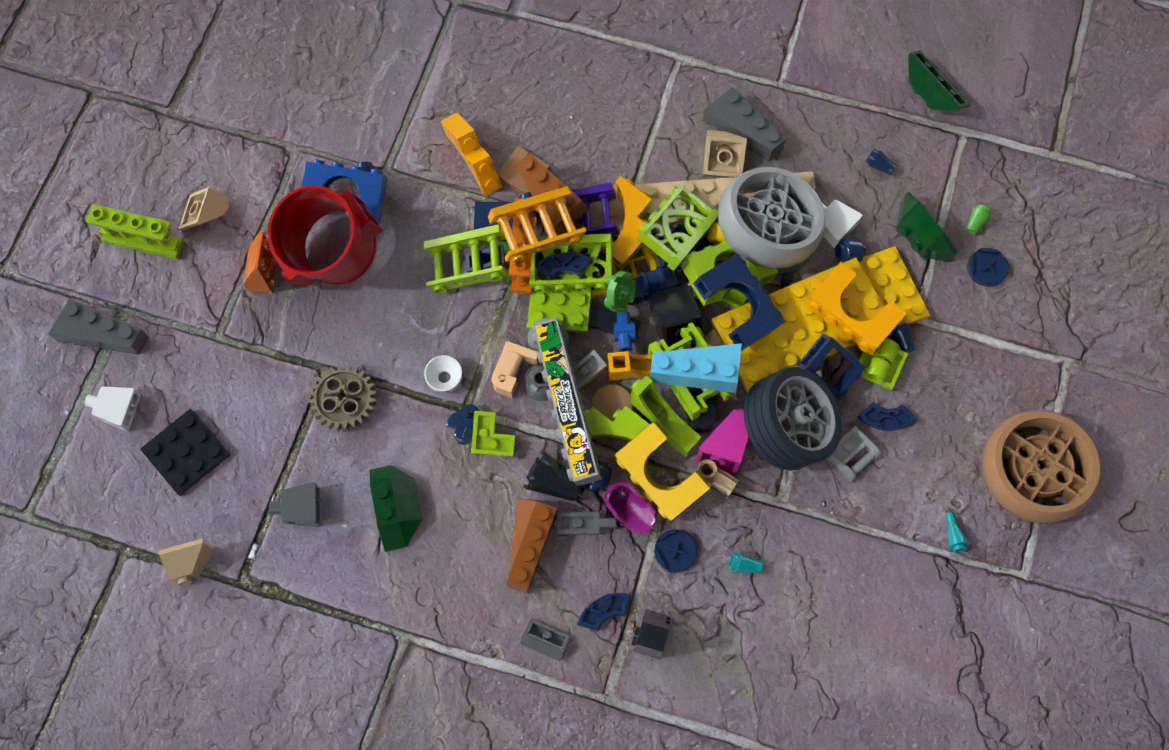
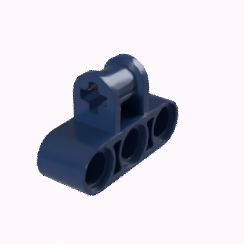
[628,266,682,305]

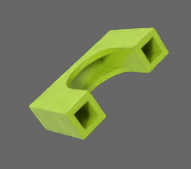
[681,240,778,306]

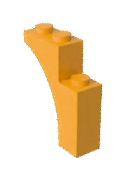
[440,113,502,196]
[612,176,653,271]

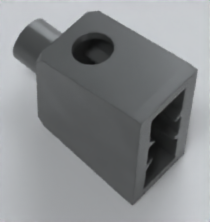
[269,482,320,527]

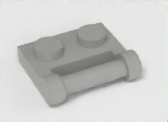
[828,426,881,482]

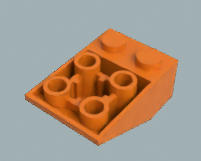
[243,231,279,293]

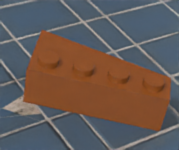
[515,153,588,236]

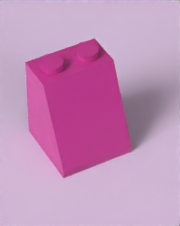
[695,409,749,474]

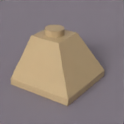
[703,130,747,177]
[179,187,230,231]
[158,538,215,585]

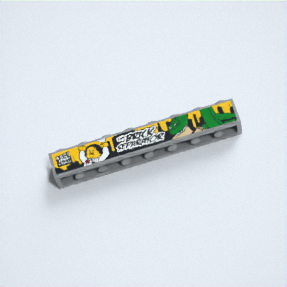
[532,318,602,486]

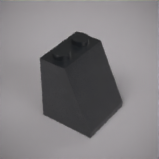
[648,284,703,348]

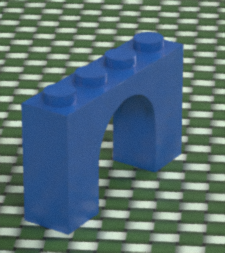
[302,159,388,224]

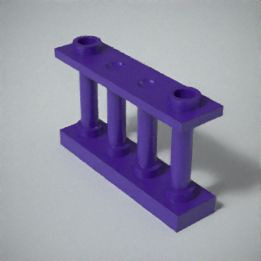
[537,183,620,237]

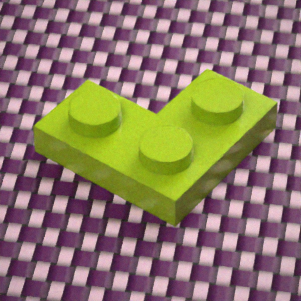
[471,411,515,456]

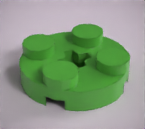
[604,271,636,313]

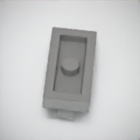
[573,350,608,391]

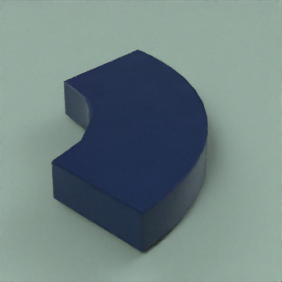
[535,251,593,280]
[857,402,917,431]
[577,593,631,632]

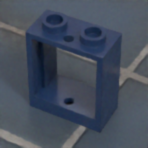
[797,333,866,400]

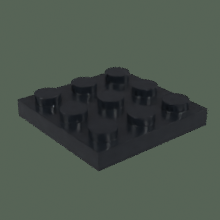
[140,408,231,496]

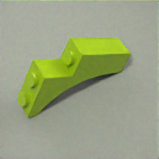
[630,375,702,457]
[584,406,660,455]

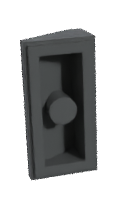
[520,619,571,661]

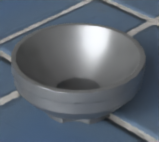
[522,364,549,401]

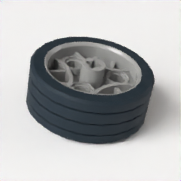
[744,367,842,471]

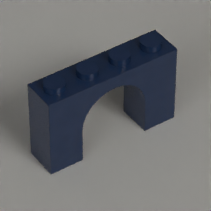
[693,254,785,351]

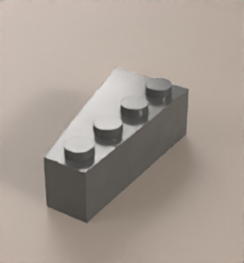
[702,87,786,161]
[48,298,149,355]

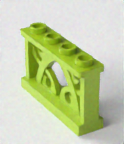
[636,184,718,271]
[529,234,613,292]

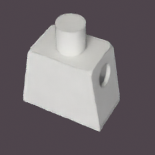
[821,200,863,248]
[85,387,141,432]

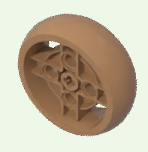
[982,410,1101,523]

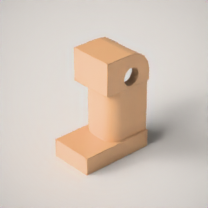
[492,341,539,398]

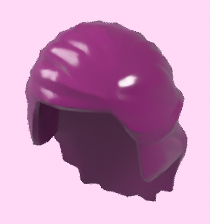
[604,480,656,534]

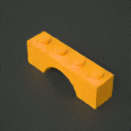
[607,345,691,381]

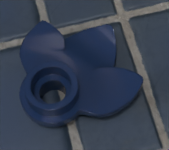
[446,404,480,445]

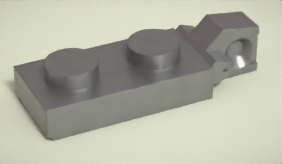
[557,512,616,536]

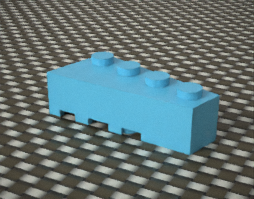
[650,343,742,393]

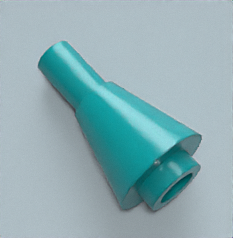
[945,512,970,553]

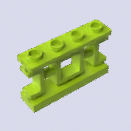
[86,204,185,260]
[648,323,738,421]

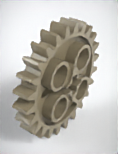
[308,365,378,432]

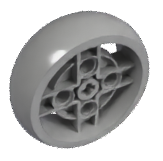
[718,167,825,269]

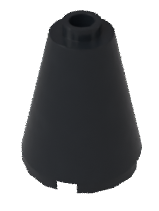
[522,450,584,501]

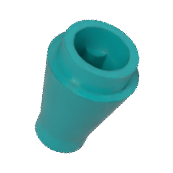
[729,551,763,574]

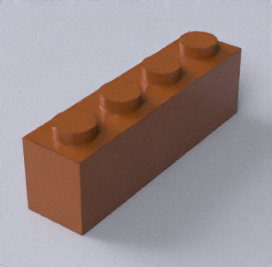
[506,499,557,594]

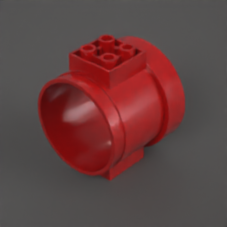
[268,185,383,288]

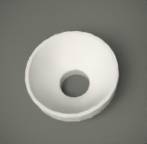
[424,355,462,393]

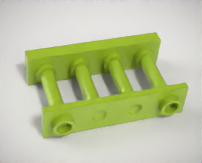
[424,224,509,293]

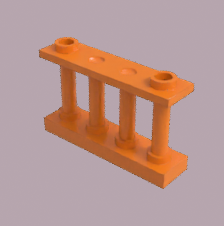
[509,198,537,294]

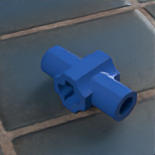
[614,311,635,352]

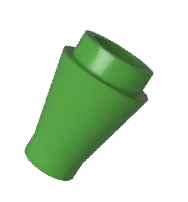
[965,205,992,235]

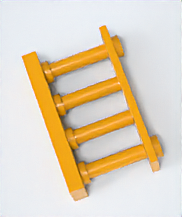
[488,186,586,262]

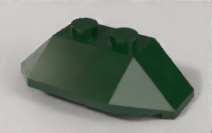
[908,50,970,110]
[897,191,958,262]
[370,465,422,552]

